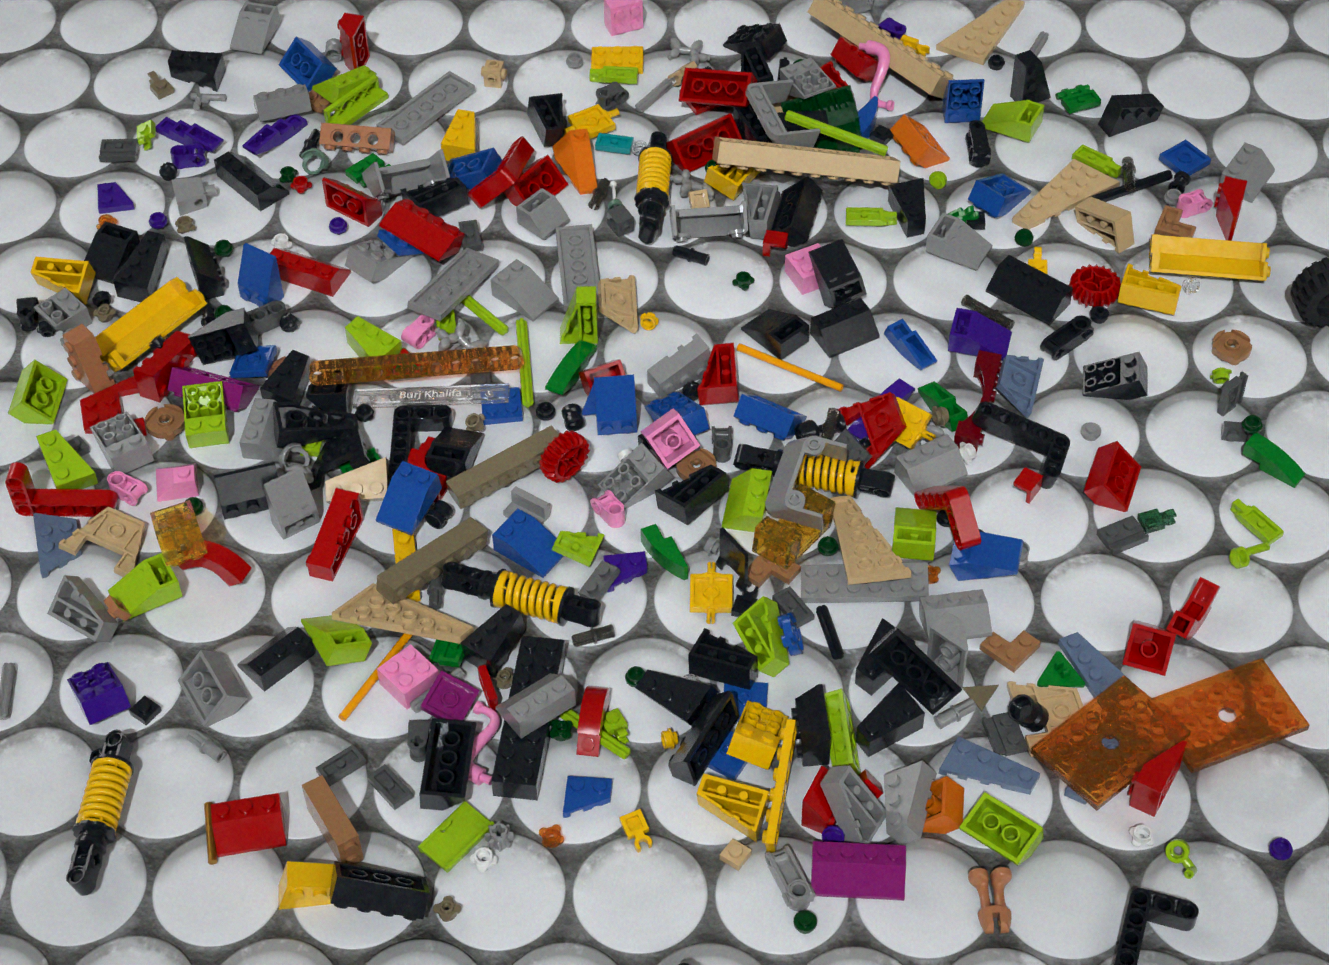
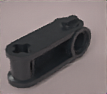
[965,120,991,168]
[1040,315,1094,360]

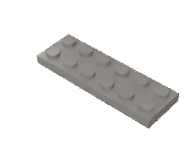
[376,71,475,145]
[555,224,599,312]
[407,248,499,321]
[801,562,929,603]

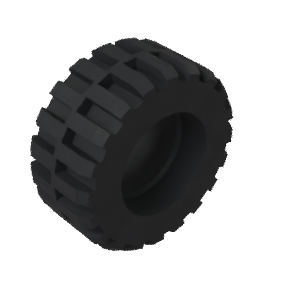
[1290,257,1329,327]

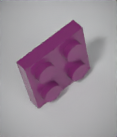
[420,670,480,721]

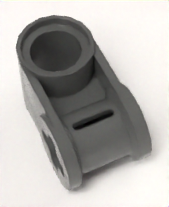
[596,82,629,111]
[712,426,732,463]
[407,720,432,762]

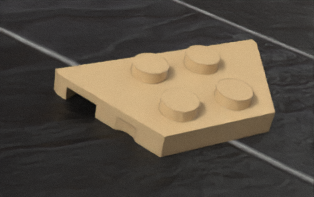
[598,275,638,334]

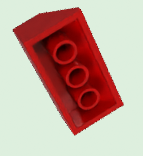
[678,67,758,107]
[666,113,743,172]
[379,199,465,261]
[269,248,351,297]

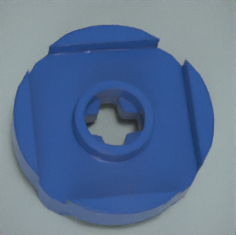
[778,612,804,656]

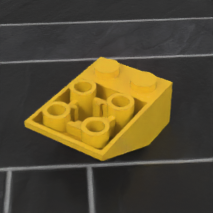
[726,700,789,770]

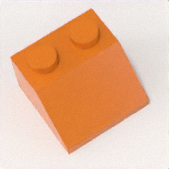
[923,776,964,834]

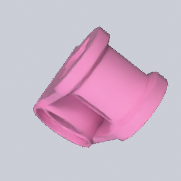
[1176,189,1213,218]
[401,314,437,349]
[107,471,148,506]
[590,490,625,528]

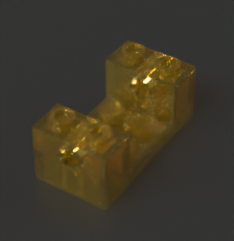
[752,484,835,570]
[150,500,208,567]

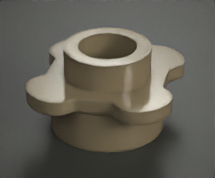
[175,216,195,233]
[93,304,116,323]
[931,406,949,426]
[465,413,485,432]
[492,667,513,689]
[433,896,461,922]

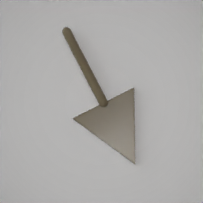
[938,685,999,715]

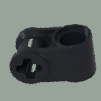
[16,297,39,332]

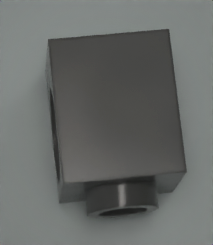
[607,204,634,237]

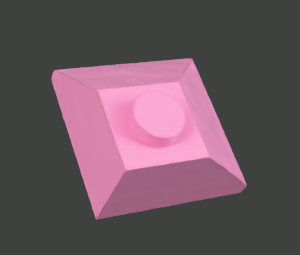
[156,463,199,502]

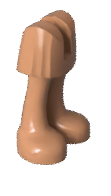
[968,867,1012,934]

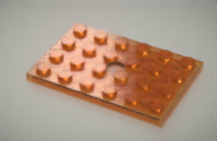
[1146,658,1309,774]
[1030,675,1191,811]

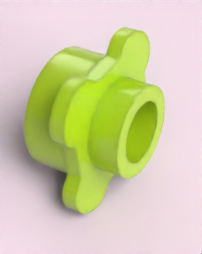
[1210,367,1232,384]

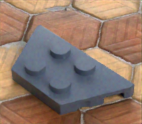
[996,355,1044,418]
[33,513,82,579]

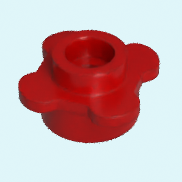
[290,176,312,193]

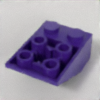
[948,308,1012,361]
[67,662,131,725]

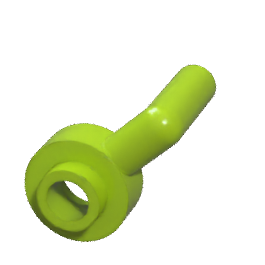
[1229,542,1270,569]
[1165,839,1197,879]

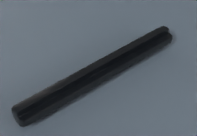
[1092,170,1173,202]

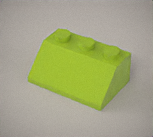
[312,65,377,103]
[8,360,68,425]
[722,468,772,533]
[959,792,1044,866]

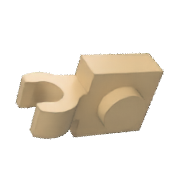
[668,61,698,87]

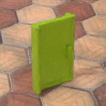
[417,801,495,873]

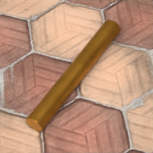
[204,802,217,865]

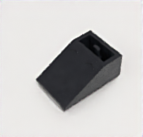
[723,23,787,60]
[84,221,140,283]
[808,239,867,307]
[188,308,258,365]
[741,309,809,360]
[1083,352,1148,400]
[426,427,484,477]

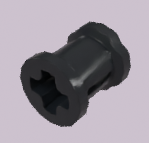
[1169,171,1191,194]

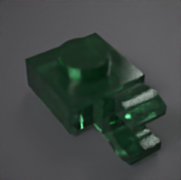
[1137,508,1177,534]

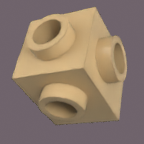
[481,59,507,88]

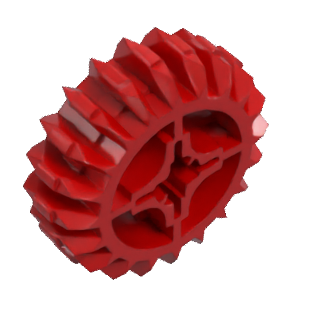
[1069,264,1121,307]
[539,430,590,483]

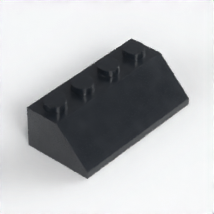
[214,151,289,212]
[771,176,823,247]
[986,255,1073,326]
[869,628,962,715]
[668,691,740,786]
[419,718,477,811]
[329,861,430,921]

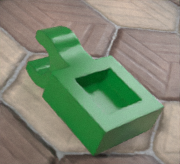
[947,205,979,223]

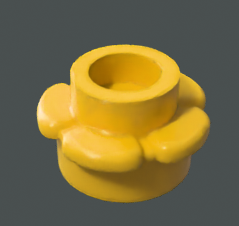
[640,312,659,330]
[661,728,678,750]

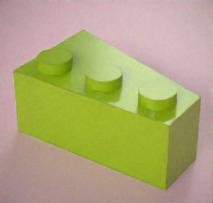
[345,316,402,379]

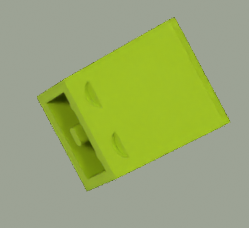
[982,100,1045,142]
[182,381,229,448]
[892,507,937,561]
[108,552,183,622]
[301,615,372,666]

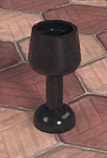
[794,413,846,439]

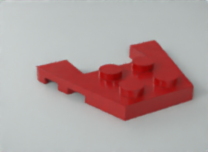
[80,376,147,436]
[838,392,907,469]

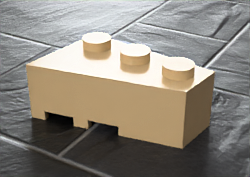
[1075,197,1135,254]
[325,457,389,504]

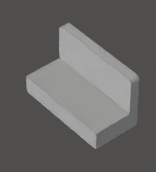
[503,486,550,525]

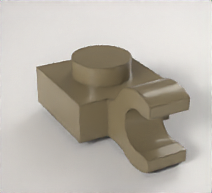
[147,71,174,100]

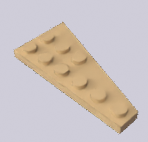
[936,0,1025,65]
[1012,159,1120,229]
[830,495,911,585]
[332,583,473,644]

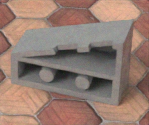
[742,183,780,239]
[884,760,937,845]

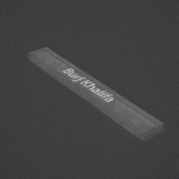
[352,383,510,409]

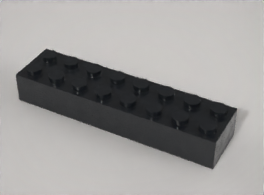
[491,636,566,801]

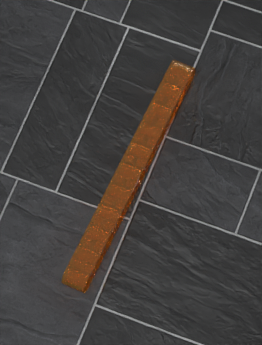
[309,345,524,385]

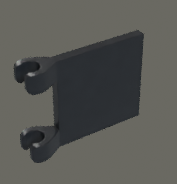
[716,527,752,592]

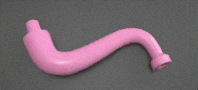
[859,40,895,111]
[468,701,500,786]

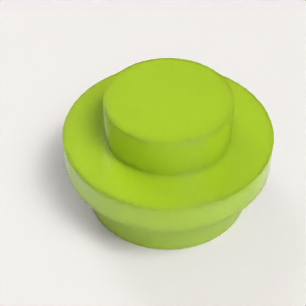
[929,171,947,189]

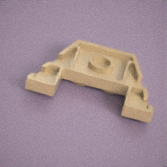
[58,507,145,577]
[1007,681,1090,757]

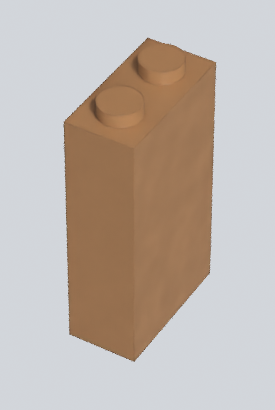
[302,775,364,865]

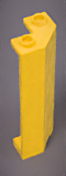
[1149,234,1271,281]
[95,277,207,372]

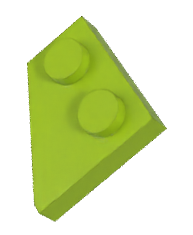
[552,531,604,567]

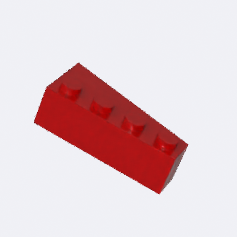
[133,331,197,403]
[306,488,364,582]

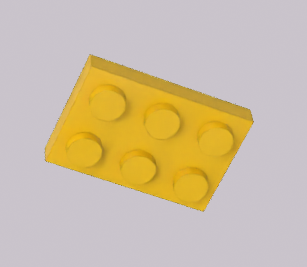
[591,46,643,74]

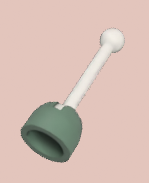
[608,181,622,210]

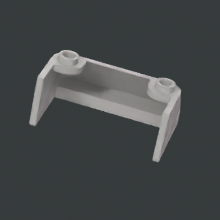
[745,79,820,147]
[362,149,450,200]
[669,200,748,242]
[765,436,847,531]

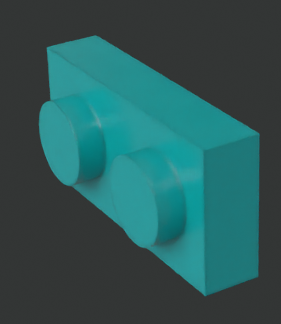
[595,133,634,154]

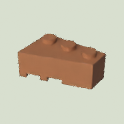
[62,324,115,394]

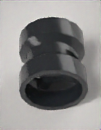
[561,403,585,431]
[425,500,453,529]

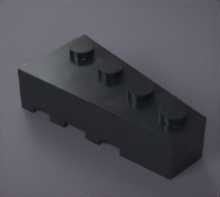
[113,231,168,302]

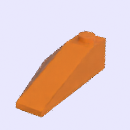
[553,129,598,195]

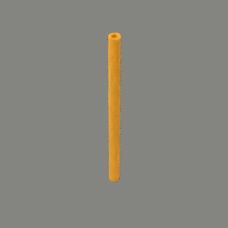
[737,343,844,392]
[338,633,413,721]

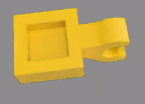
[900,34,930,56]
[1028,247,1048,274]

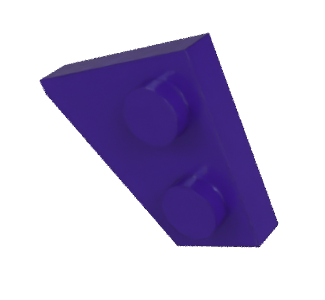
[97,182,135,214]
[603,551,647,592]

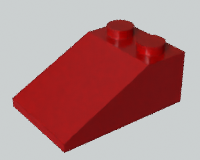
[1214,176,1247,241]
[1128,740,1187,817]

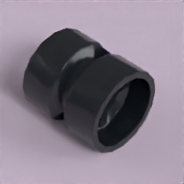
[1008,694,1049,732]

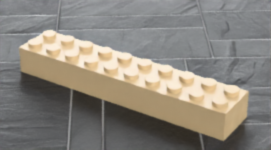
[807,0,955,99]
[712,137,901,185]

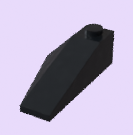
[306,359,356,412]
[273,401,359,448]

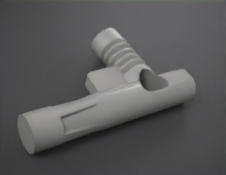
[191,93,227,110]

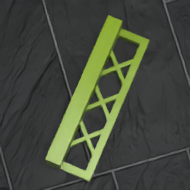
[323,75,389,125]
[824,688,861,775]

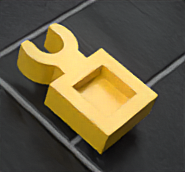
[619,809,652,853]

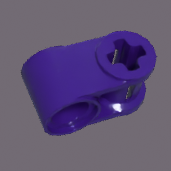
[878,17,907,39]
[170,143,206,169]

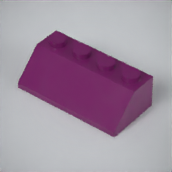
[168,367,260,412]
[811,841,906,901]

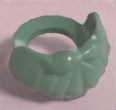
[301,148,329,175]

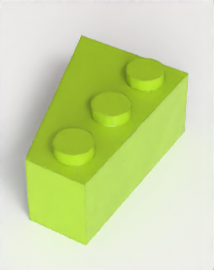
[559,286,598,344]
[36,429,98,489]
[732,596,789,677]

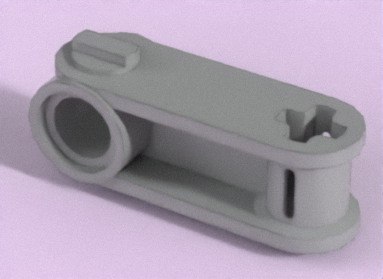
[765,845,815,912]

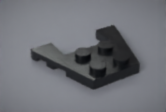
[308,427,370,491]

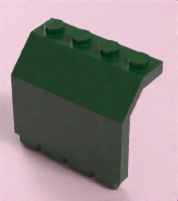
[781,85,863,153]

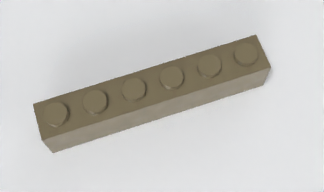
[446,425,559,509]
[376,517,488,604]

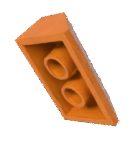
[890,114,950,168]

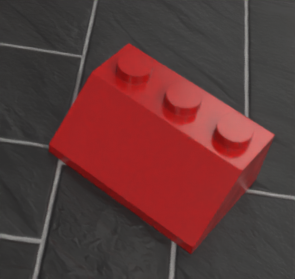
[337,13,370,71]
[503,155,569,206]
[322,177,382,227]
[1083,441,1141,512]
[211,793,287,857]

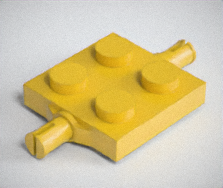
[563,104,620,139]
[894,397,936,450]
[690,562,733,624]

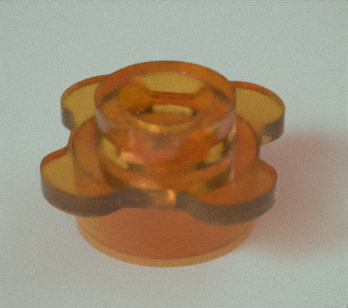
[96,214,118,230]
[928,565,941,584]
[539,824,564,848]

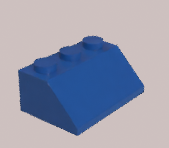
[279,36,337,92]
[734,394,807,440]

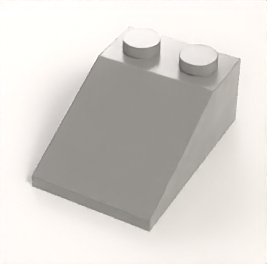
[490,259,559,322]

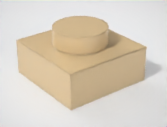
[688,189,710,209]
[720,839,752,871]

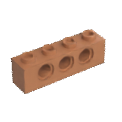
[319,123,395,155]

